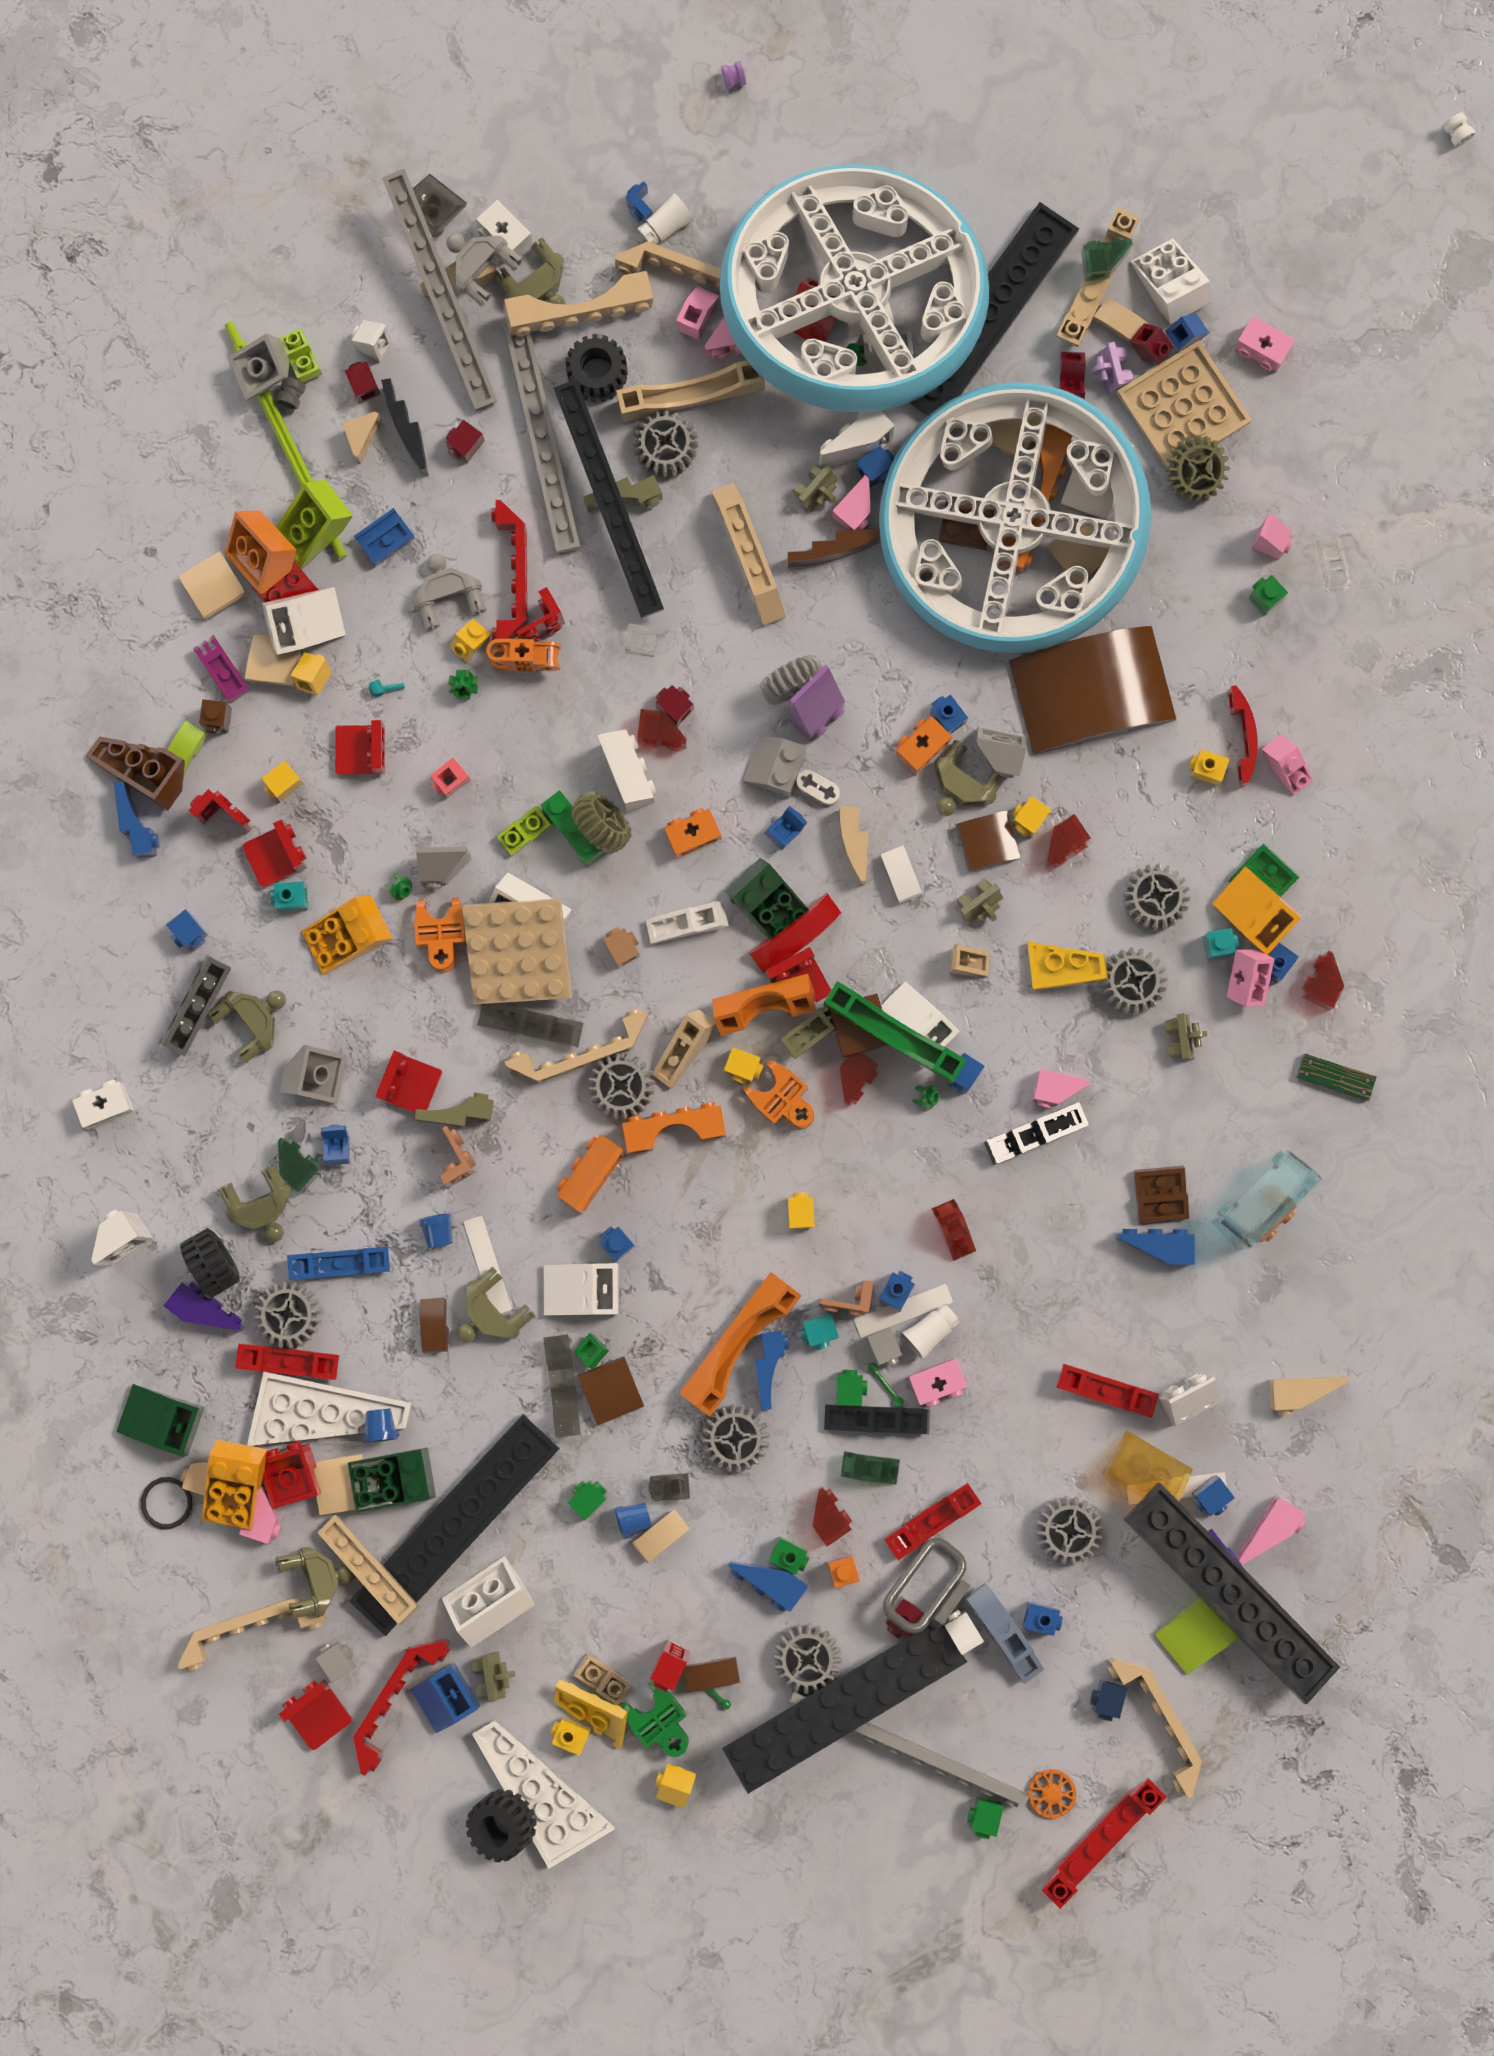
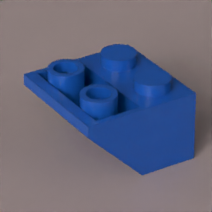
[410,1662,480,1733]

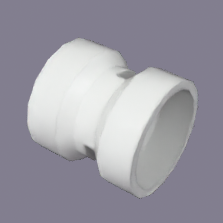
[1442,112,1476,147]

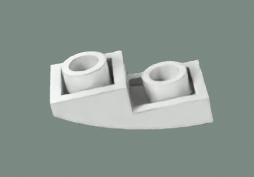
[881,845,923,903]

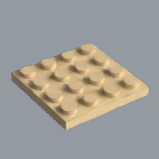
[1116,340,1252,473]
[462,898,572,1004]

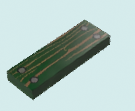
[1296,1054,1376,1101]

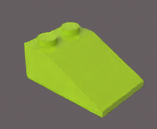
[276,479,353,569]
[1154,1597,1239,1674]

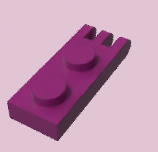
[193,635,250,703]

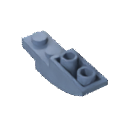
[965,1583,1044,1684]

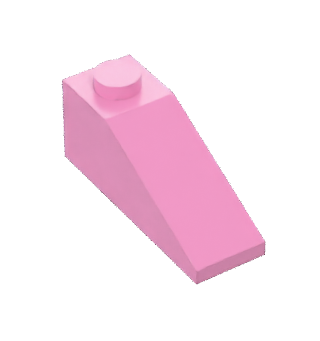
[1237,1496,1306,1564]

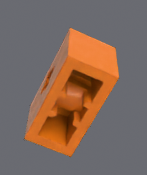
[895,716,952,775]
[664,808,722,859]

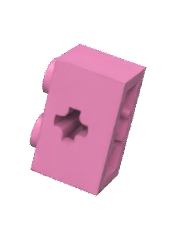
[1235,316,1295,372]
[1227,949,1274,1007]
[908,1358,967,1408]

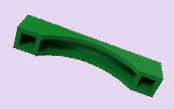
[823,981,967,1084]

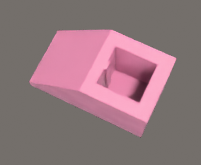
[676,286,719,340]
[705,317,742,359]
[1262,735,1313,795]

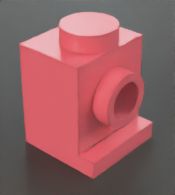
[430,758,471,798]

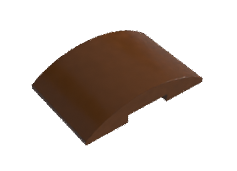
[1009,626,1176,755]

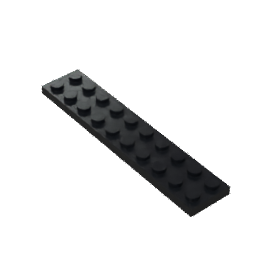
[909,202,1080,416]
[349,1414,560,1637]
[1123,1482,1340,1704]
[721,1623,967,1794]

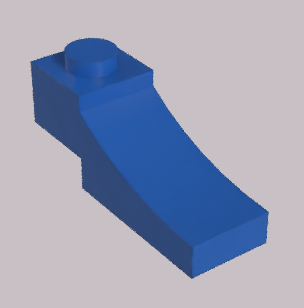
[114,782,160,858]
[755,1331,789,1410]

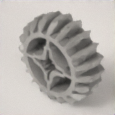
[633,410,699,477]
[760,655,823,705]
[1122,863,1190,931]
[1099,947,1168,1015]
[588,1053,655,1120]
[254,1281,322,1348]
[702,1404,770,1473]
[1035,1496,1104,1565]
[773,1623,842,1694]

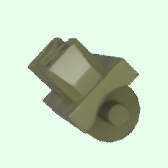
[793,464,838,513]
[957,879,1003,924]
[1165,1013,1208,1060]
[472,1651,515,1702]

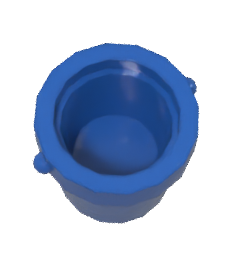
[419,1213,453,1248]
[362,1409,400,1443]
[614,1503,652,1539]

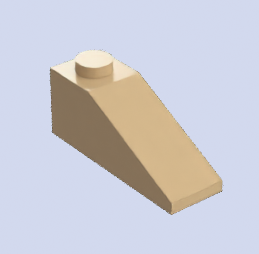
[652,1009,717,1088]
[1269,1376,1349,1415]

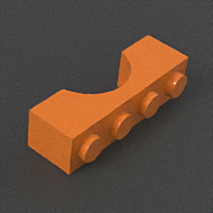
[712,974,817,1036]
[622,1102,726,1154]

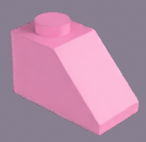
[832,476,871,530]
[1251,513,1293,559]
[1032,1069,1090,1109]
[239,1485,282,1544]

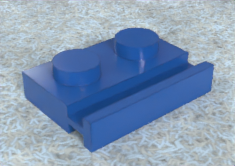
[354,508,415,566]

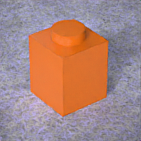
[828,1554,860,1588]

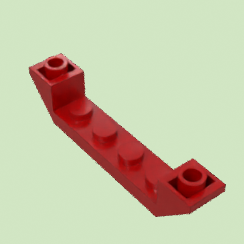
[491,500,528,647]
[353,1638,450,1776]
[1041,1778,1167,1909]

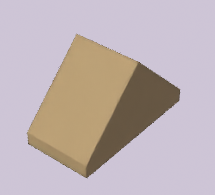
[342,411,382,464]
[950,944,990,977]

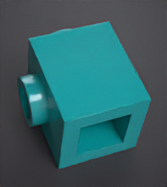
[270,881,309,912]
[1203,928,1239,960]
[799,1314,839,1350]

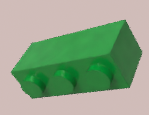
[540,790,606,867]

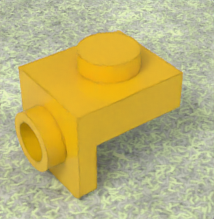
[450,619,491,663]

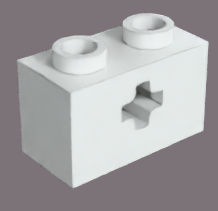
[476,200,533,255]
[72,1080,134,1130]

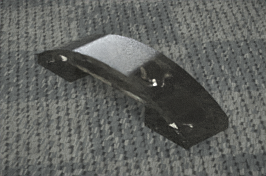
[543,1334,581,1438]

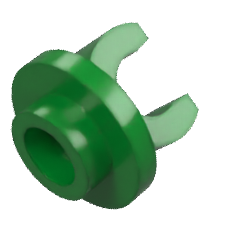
[846,343,868,367]
[385,873,412,900]
[912,1084,939,1109]

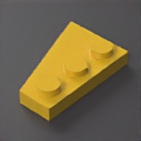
[1027,941,1108,991]
[554,1679,627,1749]

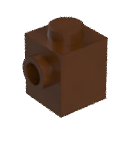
[199,699,232,734]

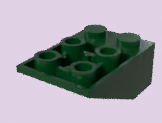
[724,858,808,940]
[116,1384,204,1457]
[348,1447,436,1513]

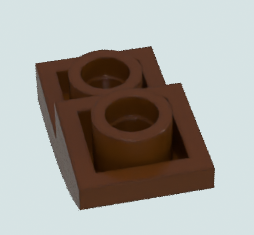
[420,1297,449,1353]
[684,1657,740,1692]

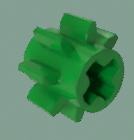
[448,670,479,700]

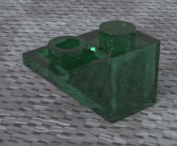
[1081,237,1133,281]
[278,1137,322,1194]
[840,1451,900,1484]

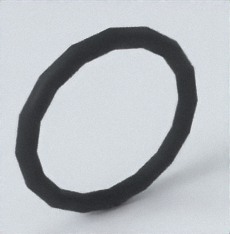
[141,1477,192,1529]

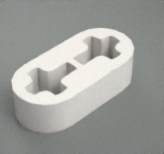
[796,770,840,806]

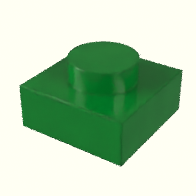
[574,1333,609,1369]

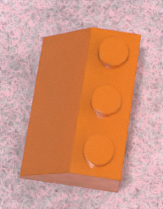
[224,510,297,593]
[557,1134,626,1214]

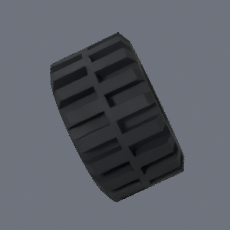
[565,334,628,403]
[180,1228,240,1298]
[465,1789,537,1863]

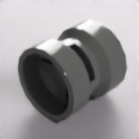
[275,377,306,410]

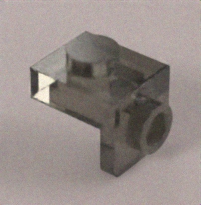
[648,1473,690,1501]

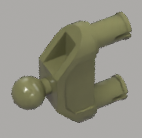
[493,238,565,305]
[935,740,1007,816]
[208,990,286,1063]
[217,1164,292,1242]
[457,1266,536,1343]
[275,1547,355,1619]

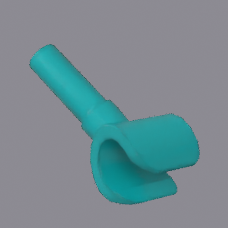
[369,679,405,697]

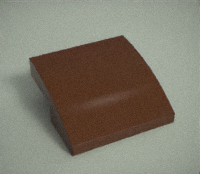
[956,811,1020,872]
[829,994,889,1058]
[1134,1166,1189,1223]
[578,1356,644,1425]

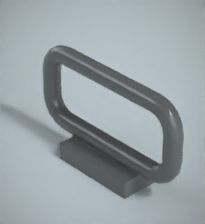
[883,1538,971,1634]

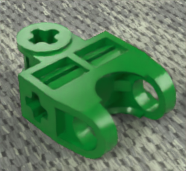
[621,1681,689,1757]

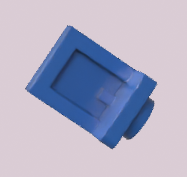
[626,181,653,223]
[764,806,807,850]
[321,1124,350,1166]

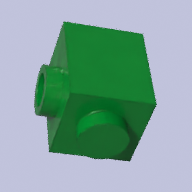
[1249,575,1288,615]
[836,1369,868,1406]
[567,1480,607,1521]
[769,1536,809,1575]
[967,1796,1004,1839]

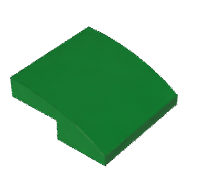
[1228,843,1300,897]

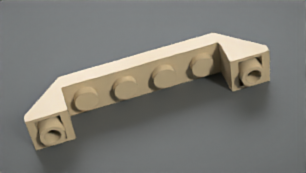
[1056,207,1140,347]
[615,241,721,290]
[711,482,786,626]
[505,1008,648,1083]
[178,1597,329,1672]
[1108,1657,1202,1799]

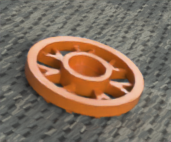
[1028,1769,1076,1819]

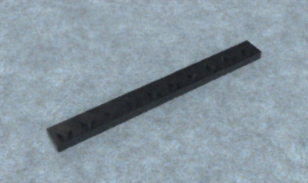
[553,379,664,619]

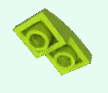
[279,328,322,383]
[167,721,207,777]
[497,805,553,856]

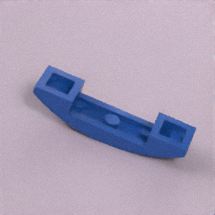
[287,1246,390,1280]

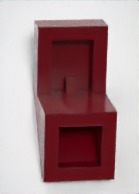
[1059,351,1086,400]

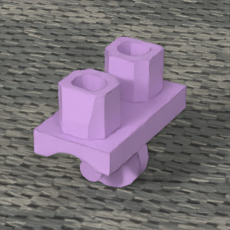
[1091,342,1133,394]

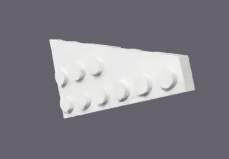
[247,1372,412,1446]
[472,1720,616,1869]

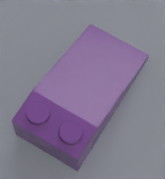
[789,665,845,741]

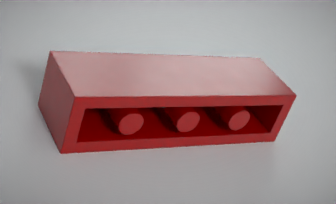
[650,1640,690,1692]

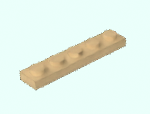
[317,1515,419,1625]

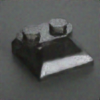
[413,174,467,237]

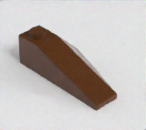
[86,736,185,811]

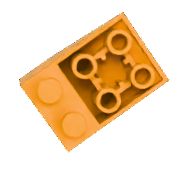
[1212,866,1302,955]
[301,895,393,975]
[202,1440,267,1530]

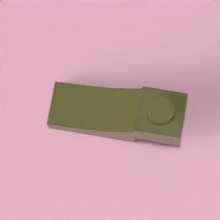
[583,475,663,512]
[780,1006,836,1060]
[414,1093,494,1127]

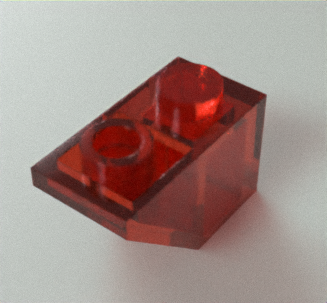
[637,709,687,751]
[1045,814,1091,869]
[1302,950,1344,1011]
[839,1053,879,1106]
[931,1199,976,1261]
[812,1486,853,1547]

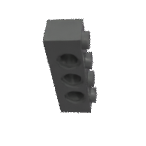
[160,955,231,1056]

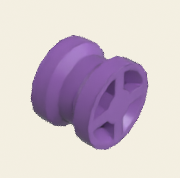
[721,61,746,90]

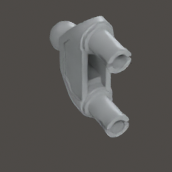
[446,233,523,307]
[413,554,487,631]

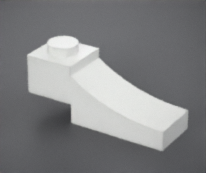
[646,901,729,944]

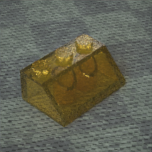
[1102,1430,1193,1501]

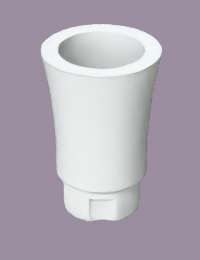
[638,193,694,244]
[901,1304,959,1360]

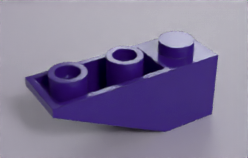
[164,1281,246,1330]

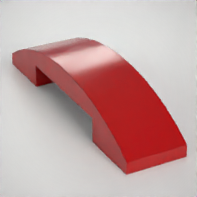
[1228,685,1258,787]
[749,893,842,973]
[235,1343,339,1380]
[1056,1363,1159,1418]
[884,1482,982,1561]

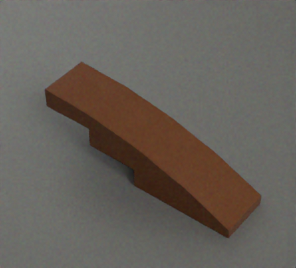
[787,529,881,568]

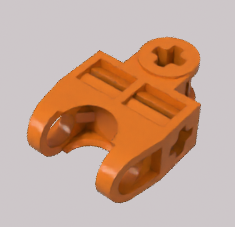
[486,639,561,672]
[414,897,467,973]
[743,1060,814,1129]

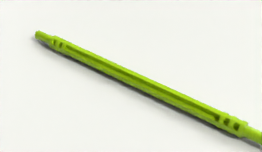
[224,321,347,560]

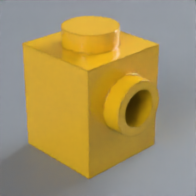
[291,652,332,696]
[1189,749,1230,786]
[261,760,304,802]
[1012,796,1051,837]
[724,1047,764,1085]
[788,1192,815,1229]
[550,1717,591,1756]
[654,1764,696,1809]

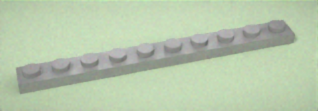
[382,168,498,411]
[503,320,581,554]
[790,1689,1029,1807]

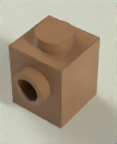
[603,927,640,968]

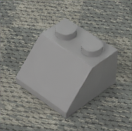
[743,735,806,798]

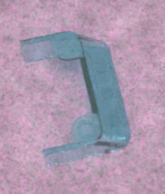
[1211,1150,1322,1250]

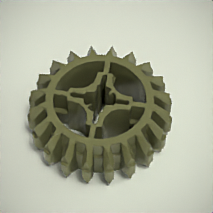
[1164,435,1231,503]
[571,791,632,854]

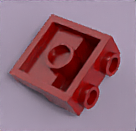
[263,1441,321,1509]

